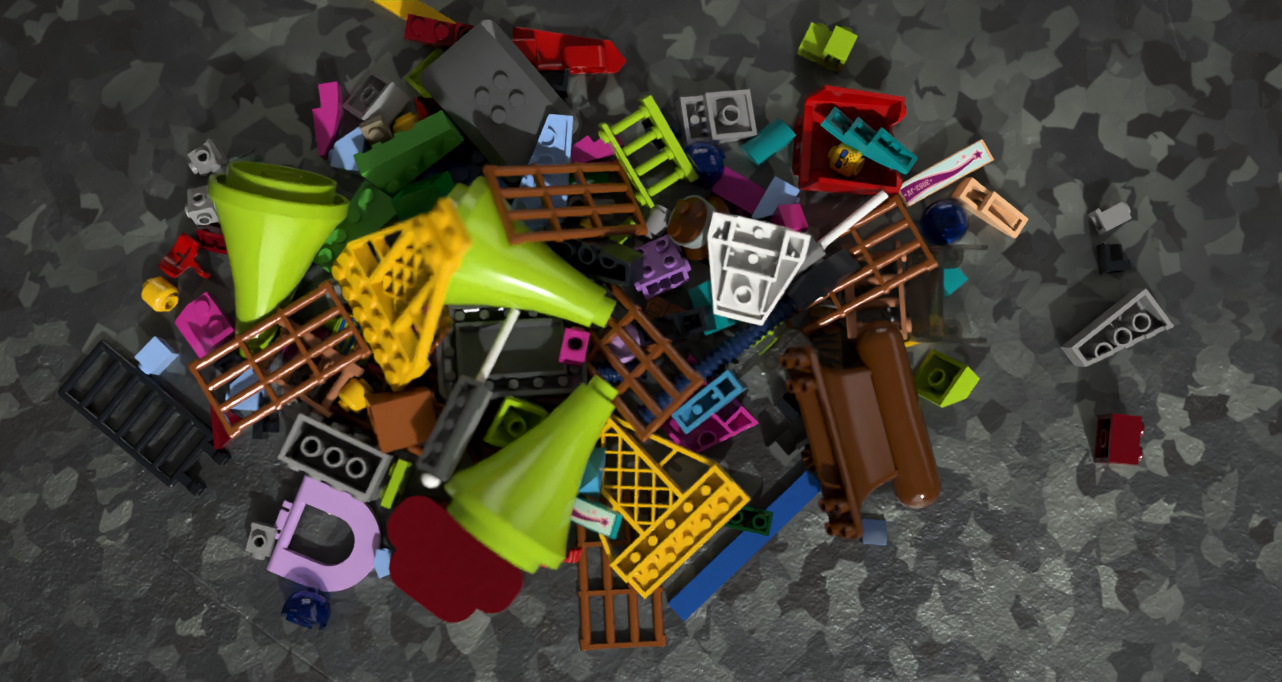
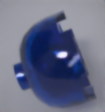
[683,141,726,190]
[920,199,969,247]
[280,587,332,631]

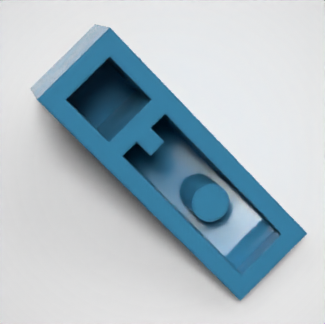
[672,369,748,434]

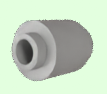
[643,204,672,241]

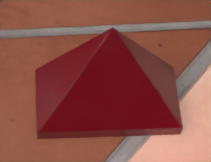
[197,222,228,255]
[210,401,243,450]

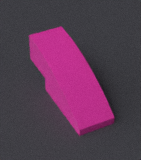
[312,81,343,160]
[570,135,624,163]

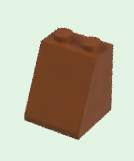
[364,386,440,453]

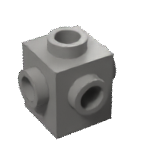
[185,185,219,226]

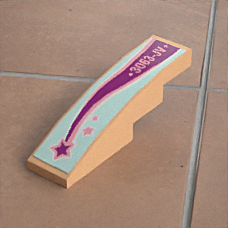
[898,139,994,208]

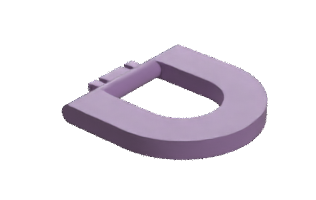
[266,474,382,592]

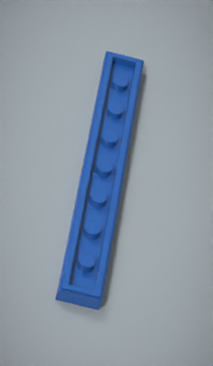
[667,470,821,621]

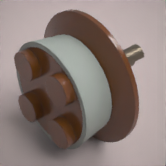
[667,195,730,260]

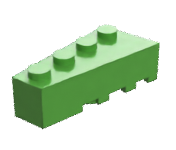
[353,110,464,197]
[313,180,399,274]

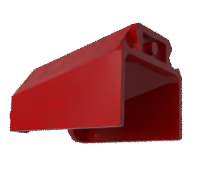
[792,85,907,196]

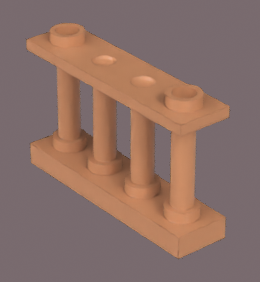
[842,240,912,343]
[252,317,366,419]

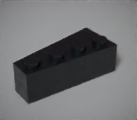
[543,217,644,287]

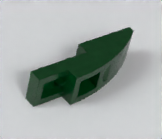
[675,495,774,536]

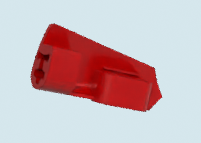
[512,26,627,74]

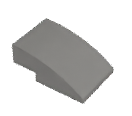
[675,89,757,148]

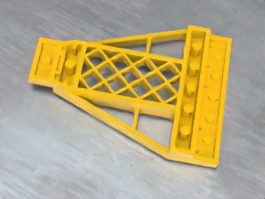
[330,198,474,393]
[583,413,751,599]

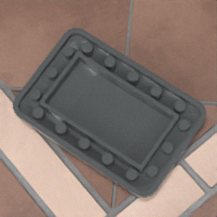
[421,20,579,183]
[436,305,588,400]

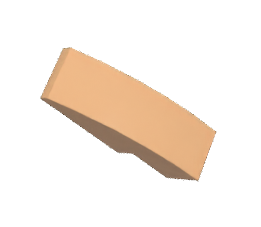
[951,177,1028,239]

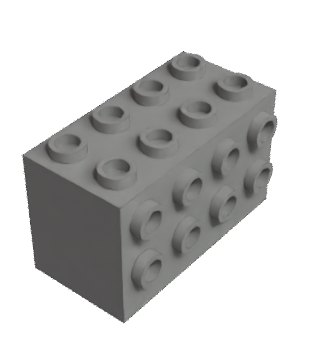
[277,412,399,503]

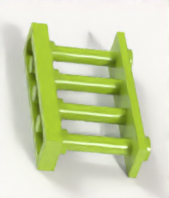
[598,95,699,208]

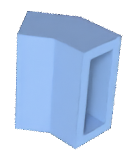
[373,548,395,579]

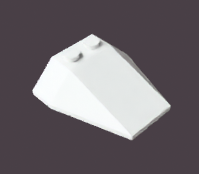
[708,212,811,326]

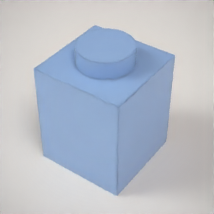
[135,336,179,375]

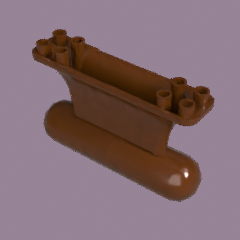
[779,320,941,540]

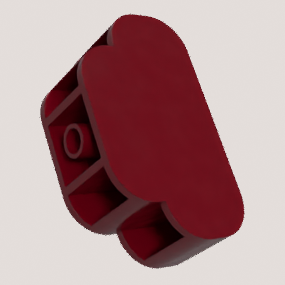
[387,495,526,623]

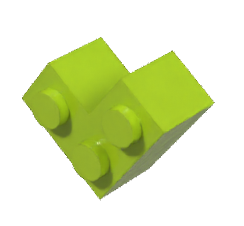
[797,22,858,74]

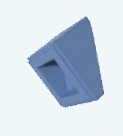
[860,518,887,545]

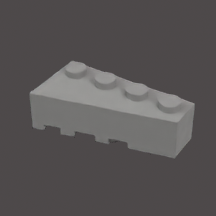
[1061,288,1175,367]

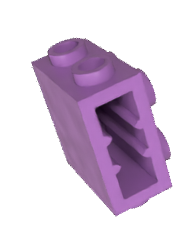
[633,234,691,300]

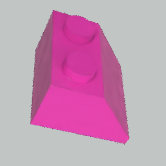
[174,292,235,358]

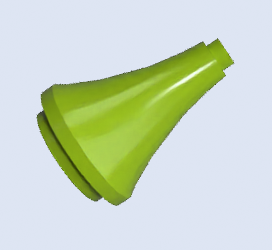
[207,161,350,359]
[413,176,617,328]
[444,375,619,574]

